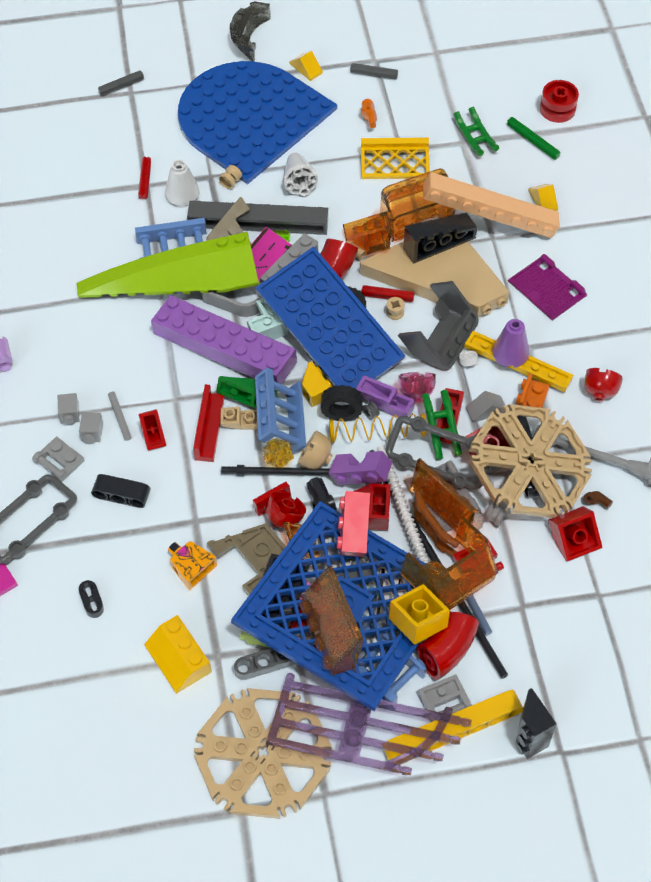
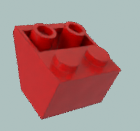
[353,483,391,530]

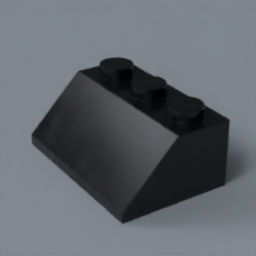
[515,688,557,759]

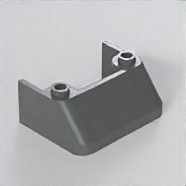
[398,281,479,369]

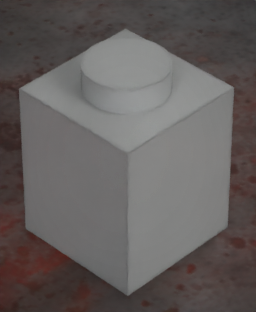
[57,393,80,424]
[79,412,103,443]

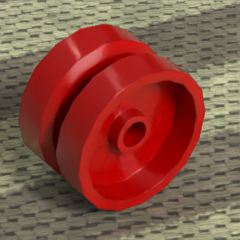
[540,80,579,123]

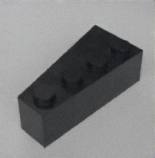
[403,212,477,264]

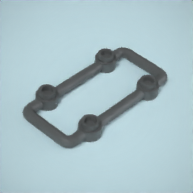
[385,416,490,490]
[0,474,77,564]

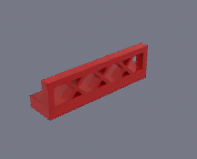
[193,384,225,462]

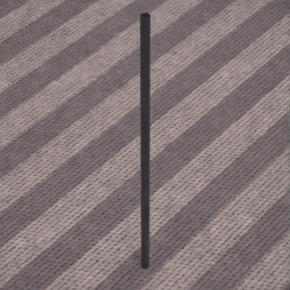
[369,450,508,679]

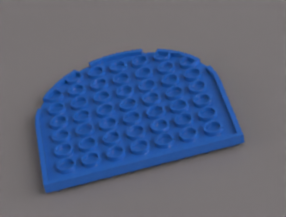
[178,61,337,185]

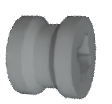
[484,502,508,527]

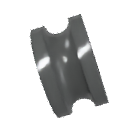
[362,401,380,420]

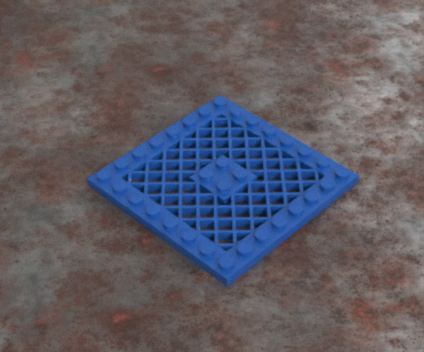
[231,501,458,712]

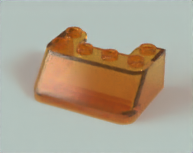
[380,168,456,242]

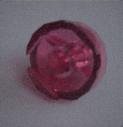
[398,372,436,402]

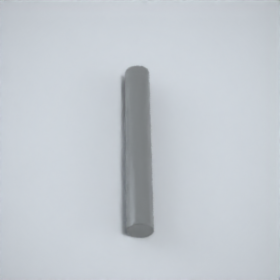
[108,391,132,441]

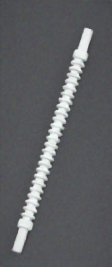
[377,445,431,566]

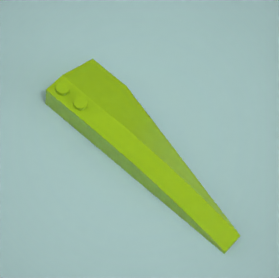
[76,232,259,298]

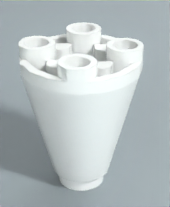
[284,152,318,196]
[165,159,200,208]

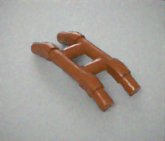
[412,491,460,557]

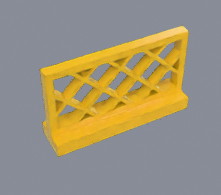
[361,137,430,179]

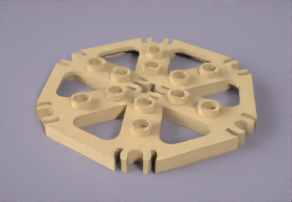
[469,404,592,518]
[194,688,332,819]

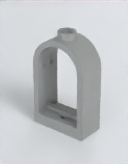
[202,282,262,317]

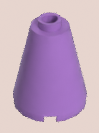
[493,319,530,368]

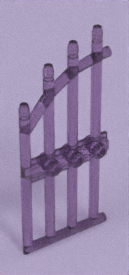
[266,673,472,775]

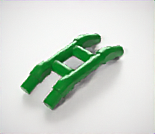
[453,106,499,156]
[422,390,462,459]

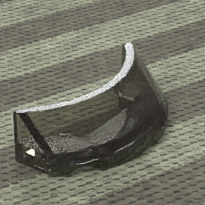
[230,1,271,62]

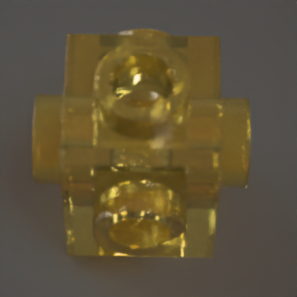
[262,438,294,468]

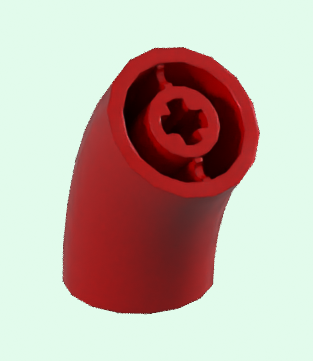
[320,239,359,280]
[417,611,479,680]

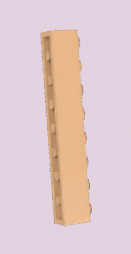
[423,172,560,238]

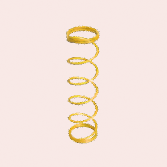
[329,412,427,443]

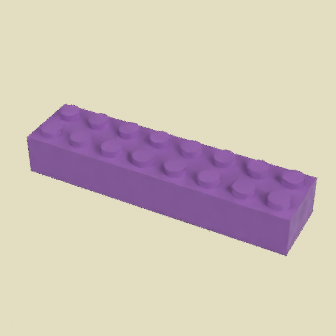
[151,295,297,384]

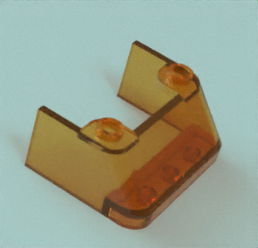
[401,517,497,610]

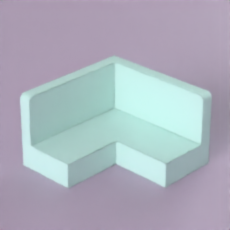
[247,299,288,339]

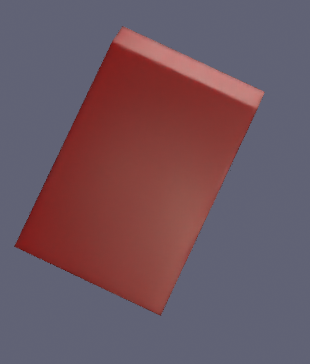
[138,409,167,451]

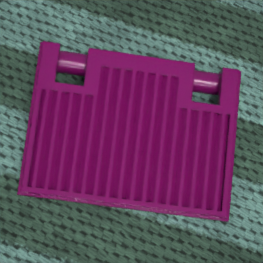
[508,254,587,321]

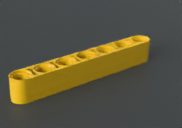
[382,689,523,766]

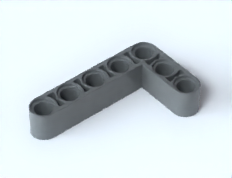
[234,594,333,680]

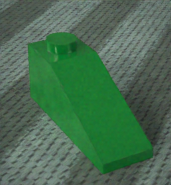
[216,376,278,409]

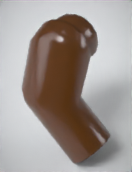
[583,491,613,509]

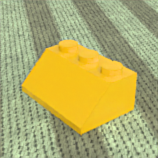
[144,615,212,694]

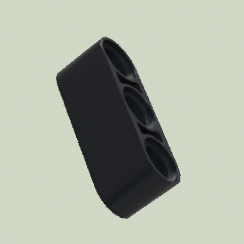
[91,474,151,508]

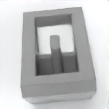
[466,391,505,423]

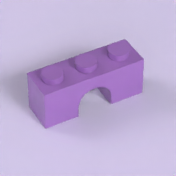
[329,451,393,485]

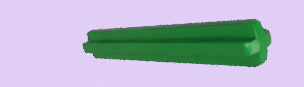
[507,117,561,160]

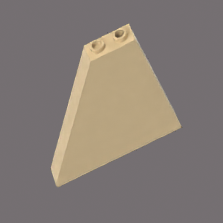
[360,241,509,317]

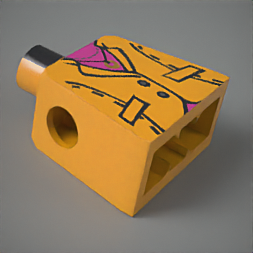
[168,541,217,590]

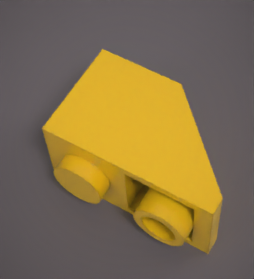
[302,361,332,407]

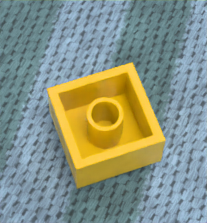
[389,584,450,645]

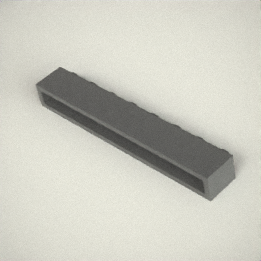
[187,201,329,235]

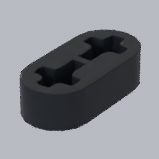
[78,580,104,618]

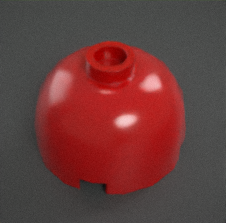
[584,368,623,401]
[266,491,306,529]

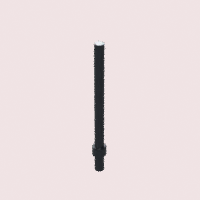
[221,465,331,476]

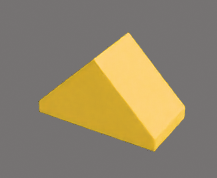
[289,51,323,81]
[528,184,558,211]

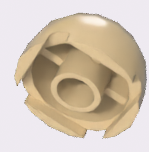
[297,430,333,469]

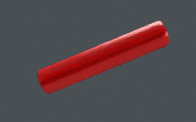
[138,156,151,199]
[361,285,415,302]

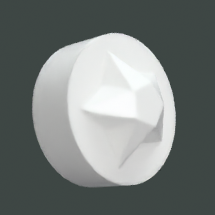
[459,350,478,366]

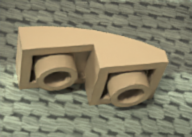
[220,407,258,430]

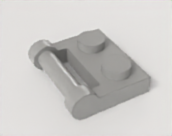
[32,436,85,482]
[418,674,472,722]

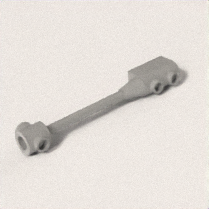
[533,424,651,487]

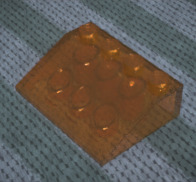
[410,458,485,541]
[300,566,364,676]

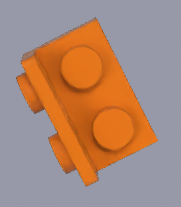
[515,373,550,408]

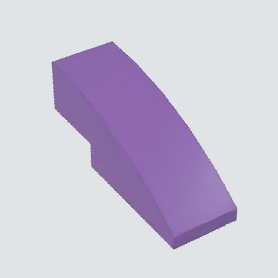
[356,375,415,418]

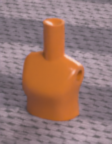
[361,99,377,128]

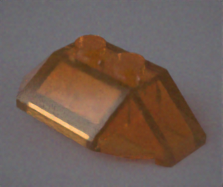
[343,211,394,255]

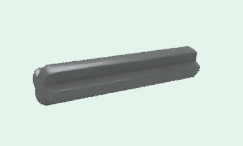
[350,63,398,79]
[98,70,144,96]

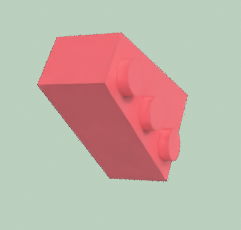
[337,491,370,557]

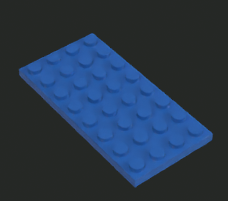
[256,246,405,388]

